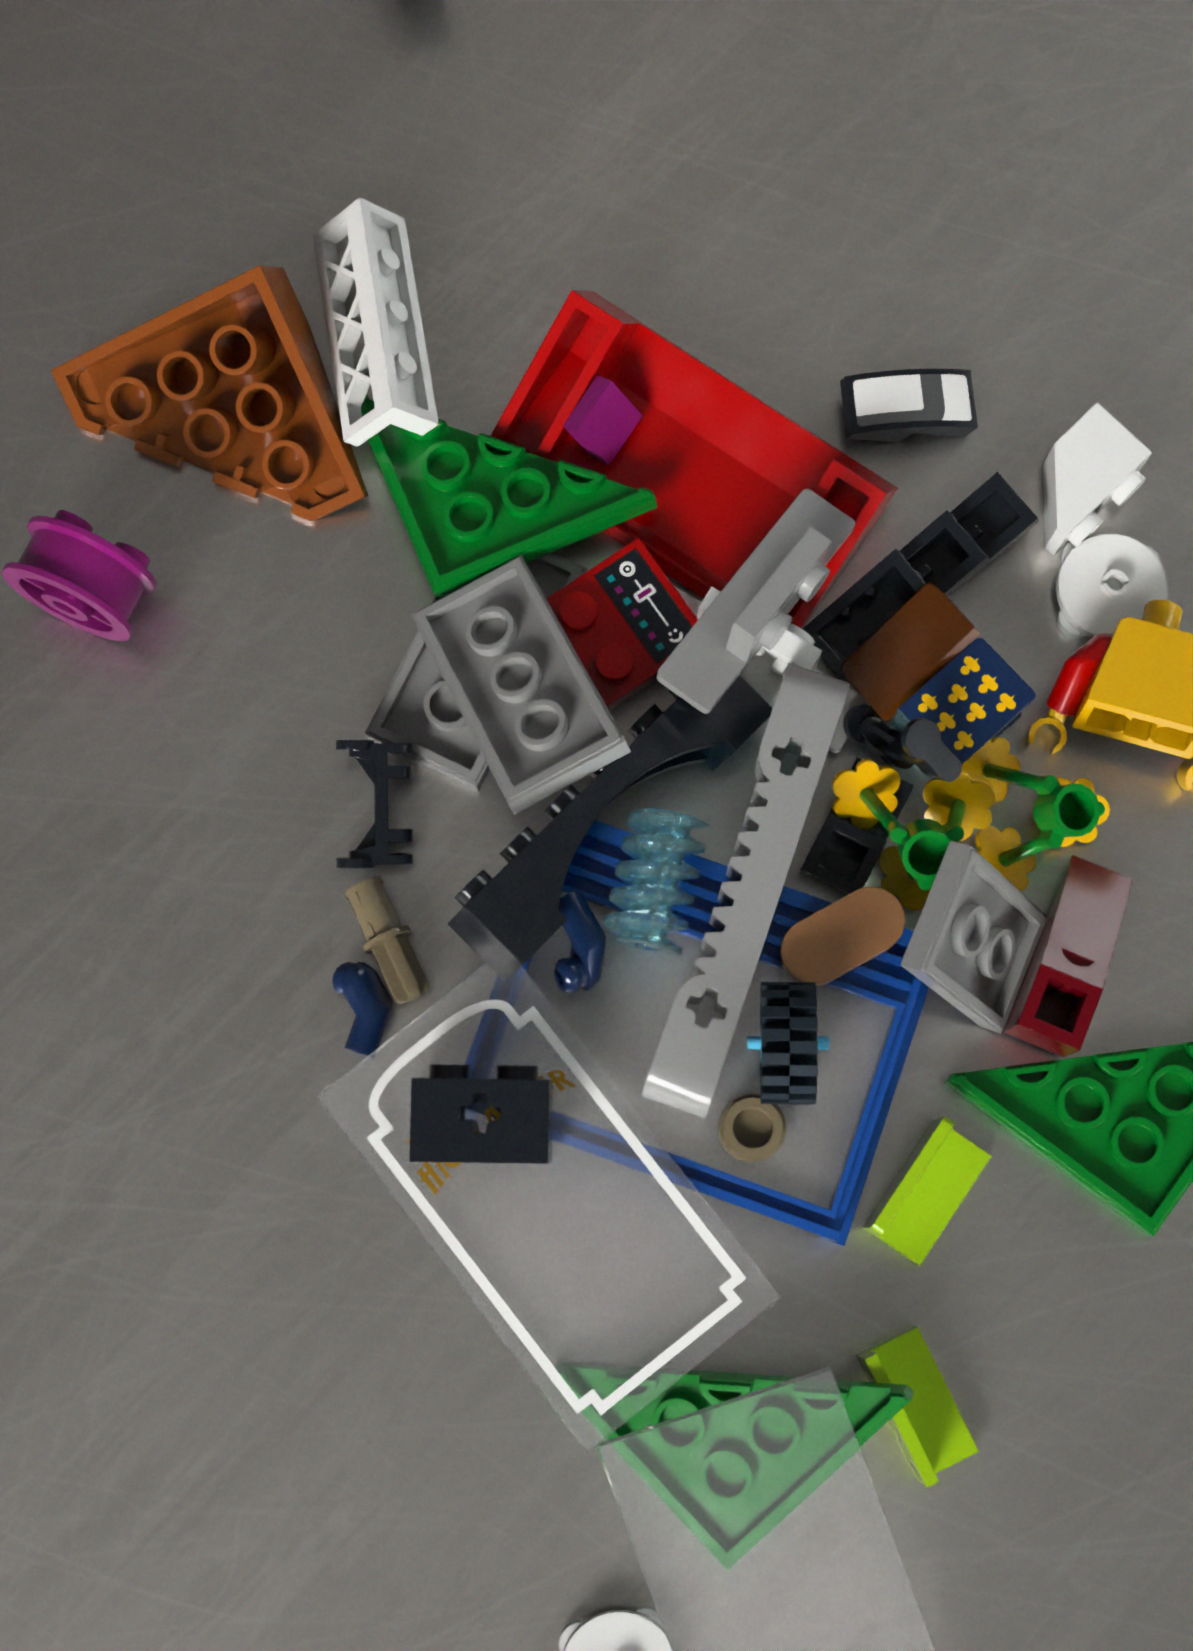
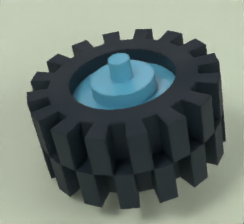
[747,982,829,1105]

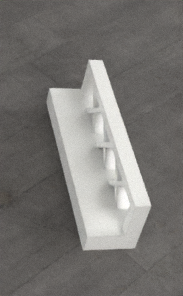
[313,197,439,447]

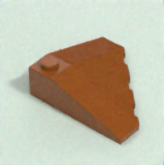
[51,265,368,522]

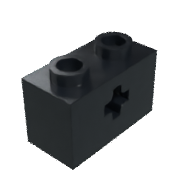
[409,1064,553,1164]

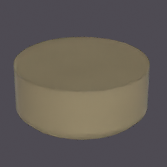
[718,1094,786,1163]

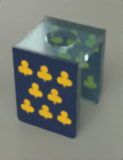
[889,638,1036,765]

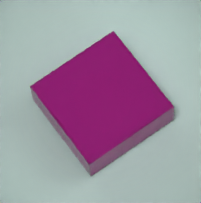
[563,376,642,466]

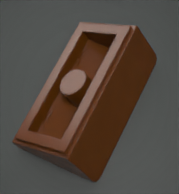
[841,582,980,722]

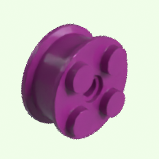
[1,510,157,641]

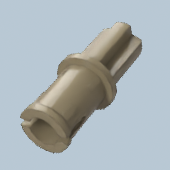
[344,876,429,1004]

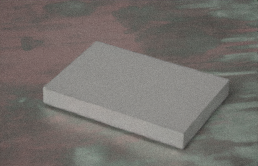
[900,841,1047,1033]

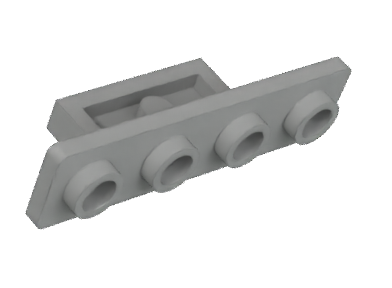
[657,489,855,714]

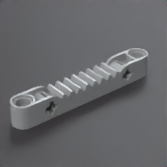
[641,663,851,1118]

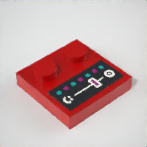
[546,537,698,711]

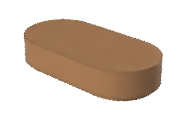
[779,887,905,987]

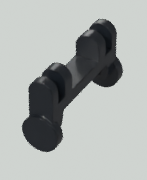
[843,704,962,782]
[336,740,413,868]

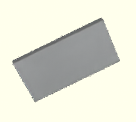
[365,552,588,791]
[411,555,631,815]

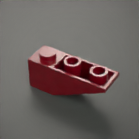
[1003,855,1133,1057]

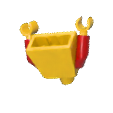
[1028,599,1193,791]

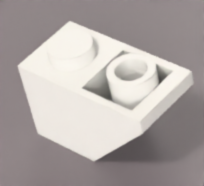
[1042,402,1152,556]

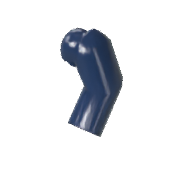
[554,891,606,993]
[332,962,392,1058]

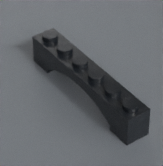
[448,675,772,981]

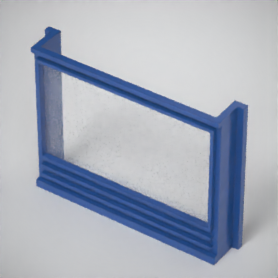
[465,820,929,1246]

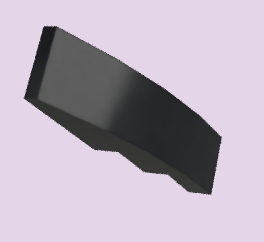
[803,472,1039,679]

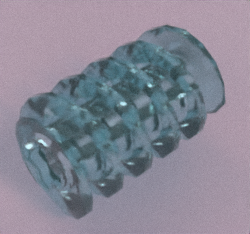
[603,808,710,956]

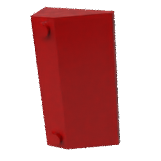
[490,290,898,629]

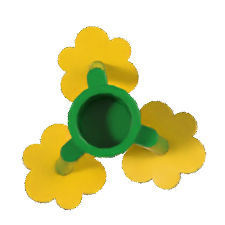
[962,736,1110,891]
[832,758,996,911]

